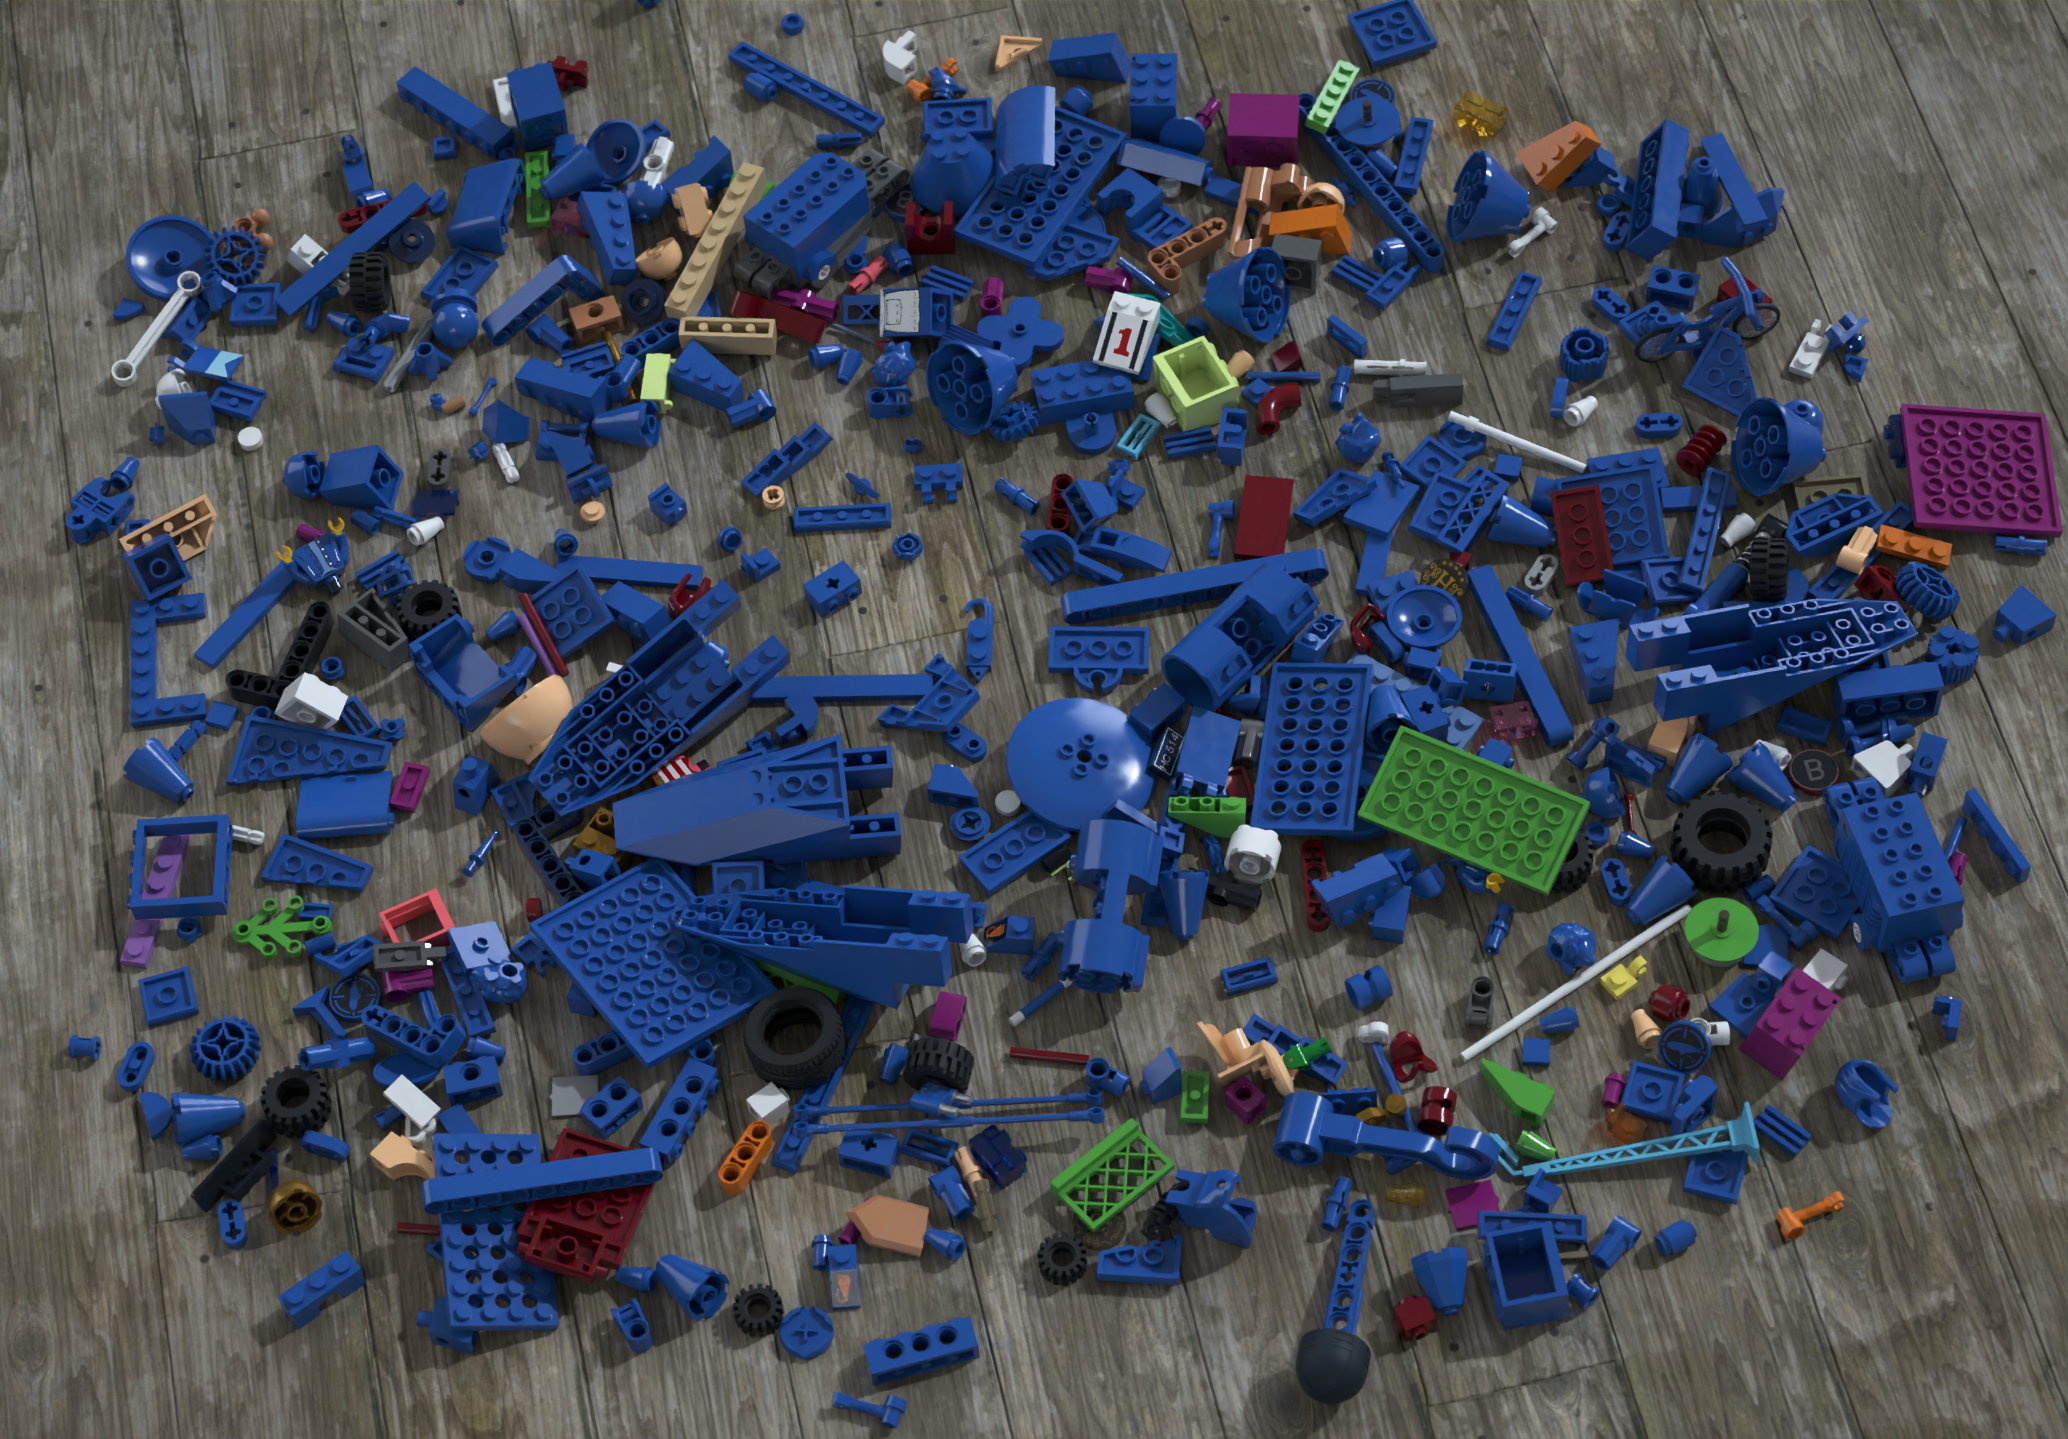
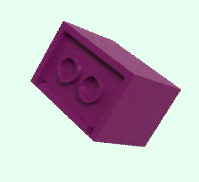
[1227,93,1300,167]
[1739,967,1842,1080]

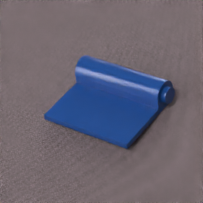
[296,771,395,840]

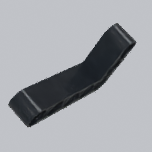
[225,601,335,710]

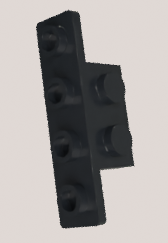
[190,1119,277,1213]

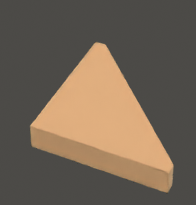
[995,35,1042,72]

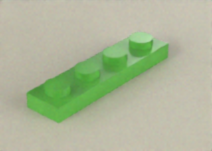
[525,150,551,229]

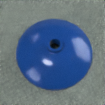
[586,118,646,185]
[1387,585,1462,649]

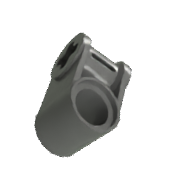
[1465,976,1495,1029]

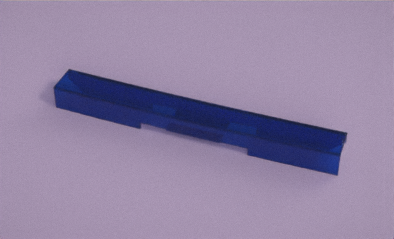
[268,1149,279,1192]

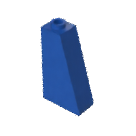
[1117,138,1214,186]

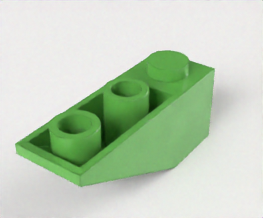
[1168,796,1246,838]
[1480,1058,1555,1128]

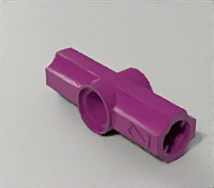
[768,288,839,322]

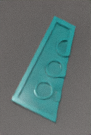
[1124,293,1196,347]

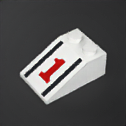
[1093,291,1161,375]

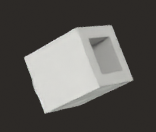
[746,1082,790,1126]

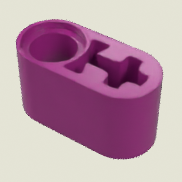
[928,991,967,1041]

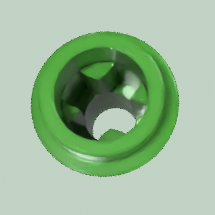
[1514,1130,1556,1162]

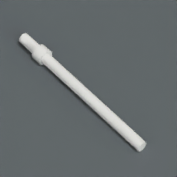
[1448,411,1586,474]

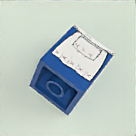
[878,287,953,339]

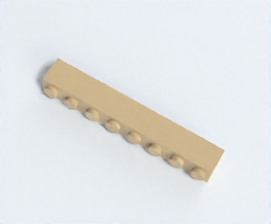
[664,162,768,321]

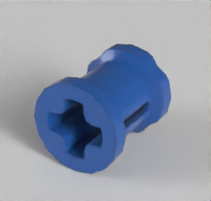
[68,1034,101,1060]
[1566,1273,1601,1310]

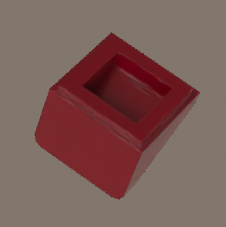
[1271,341,1301,372]

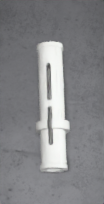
[1354,359,1427,377]

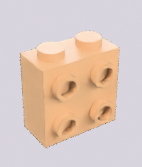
[671,183,713,238]

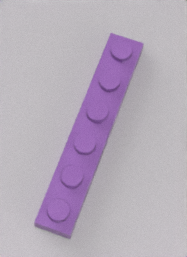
[120,835,191,969]

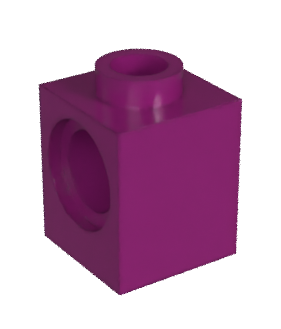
[1225,1076,1266,1125]

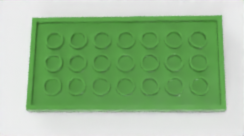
[1357,725,1591,896]

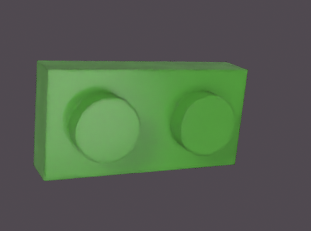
[1181,1071,1210,1124]

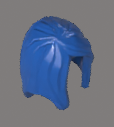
[1834,1060,1898,1129]

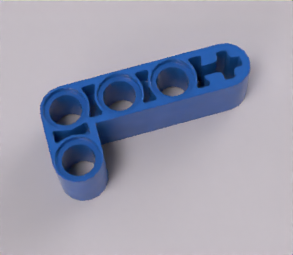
[361,1005,466,1068]

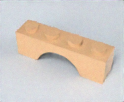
[370,1131,435,1180]

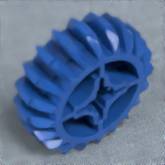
[202,226,266,286]
[1894,561,1960,620]
[189,1014,261,1083]

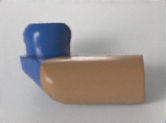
[430,393,466,414]

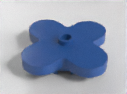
[977,296,1064,371]

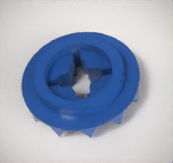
[950,806,991,844]

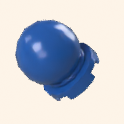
[430,288,479,349]

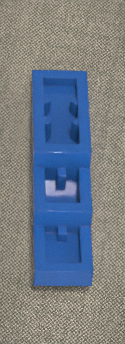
[741,422,833,498]
[1243,1013,1348,1086]

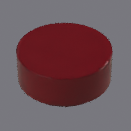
[526,898,543,923]

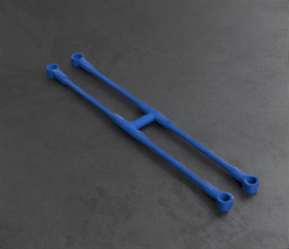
[793,1089,1104,1139]

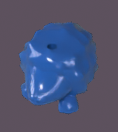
[871,341,917,388]
[1335,413,1382,464]
[1545,922,1597,975]
[471,953,528,1004]

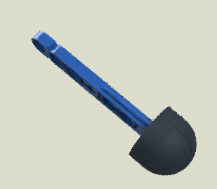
[1295,1199,1376,1404]

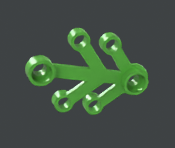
[231,896,333,960]

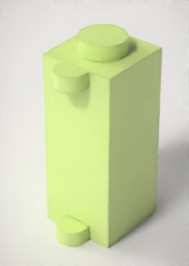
[640,353,677,414]

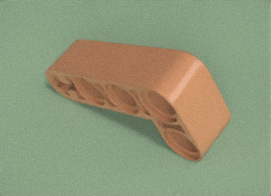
[1148,218,1227,295]

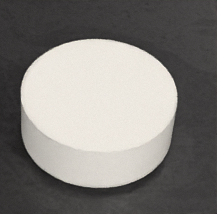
[1158,176,1181,198]
[238,427,263,451]
[995,790,1021,816]

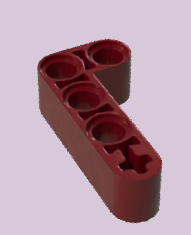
[729,290,827,344]

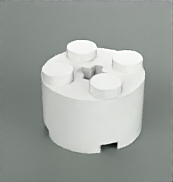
[1224,824,1281,884]

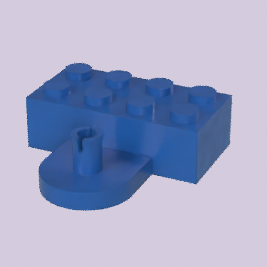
[1030,360,1135,455]

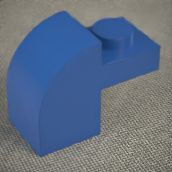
[775,687,819,745]

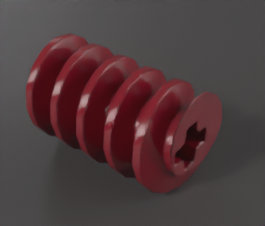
[1676,424,1727,476]

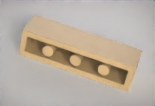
[678,316,778,355]

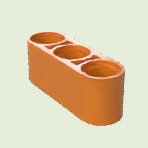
[719,1120,773,1196]

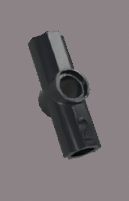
[1189,867,1262,912]

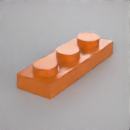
[1874,524,1952,570]

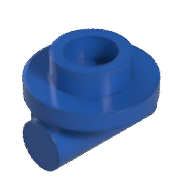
[428,188,448,214]

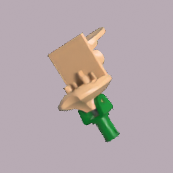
[1196,1021,1332,1097]

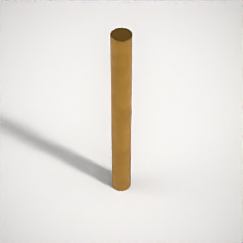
[602,330,638,405]

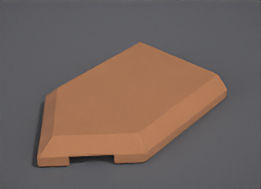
[846,1195,929,1257]

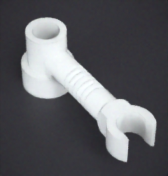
[1507,207,1558,258]

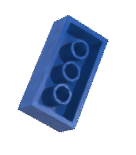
[1831,662,1944,725]

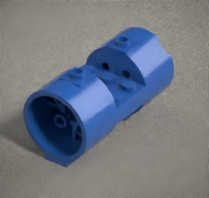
[1161,561,1320,712]
[1057,819,1164,994]

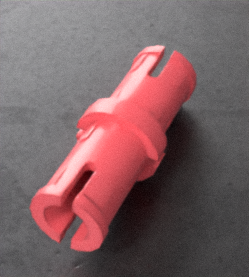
[846,256,888,295]

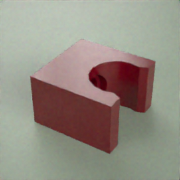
[905,202,956,255]

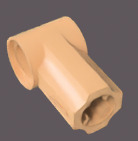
[1836,526,1878,575]

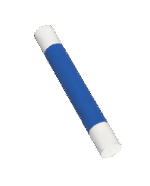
[1008,979,1072,1027]

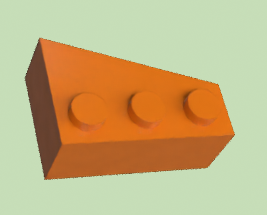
[1515,121,1601,192]
[1269,204,1352,255]

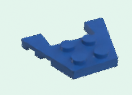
[877,653,980,732]

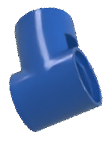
[1086,1057,1131,1098]

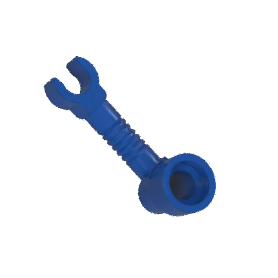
[1208,500,1235,557]
[1756,894,1820,951]
[831,1392,908,1429]

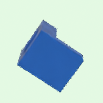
[1524,1168,1562,1213]

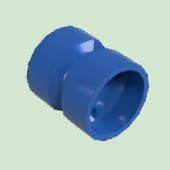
[1344,965,1393,1011]

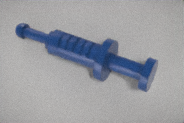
[1381,451,1405,489]
[462,830,499,877]

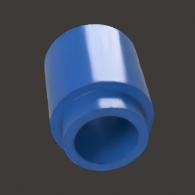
[743,72,777,102]
[883,242,914,277]
[1654,1219,1697,1256]

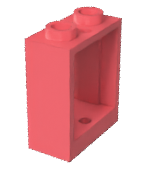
[378,889,456,947]

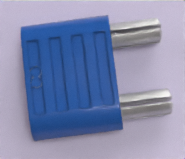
[910,1083,973,1117]

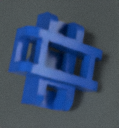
[372,560,415,606]

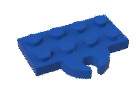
[1048,626,1150,694]

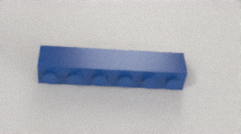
[396,66,515,160]

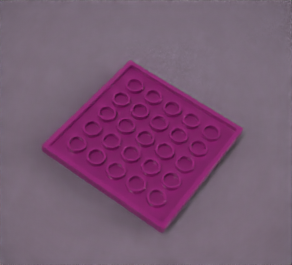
[1900,404,2063,538]

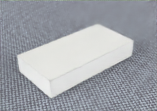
[383,1074,441,1130]

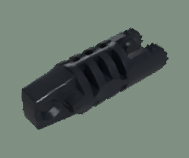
[1140,1181,1190,1241]

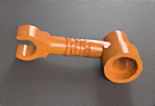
[906,58,959,104]
[1775,1191,1845,1241]

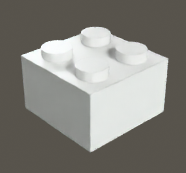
[274,672,348,730]

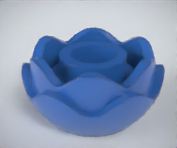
[892,532,923,561]

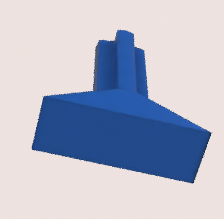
[303,286,339,333]
[292,985,347,1040]

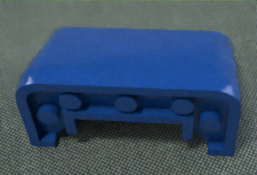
[446,158,526,255]
[408,614,517,731]

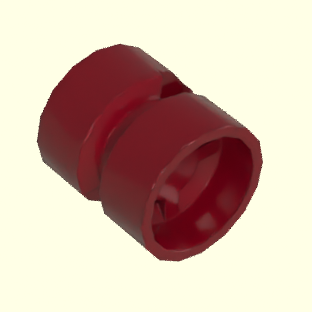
[1418,1086,1457,1136]

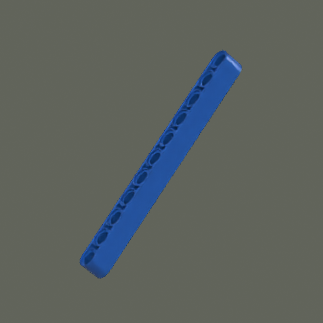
[1299,93,1444,273]
[1060,548,1329,625]

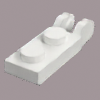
[1789,319,1833,379]

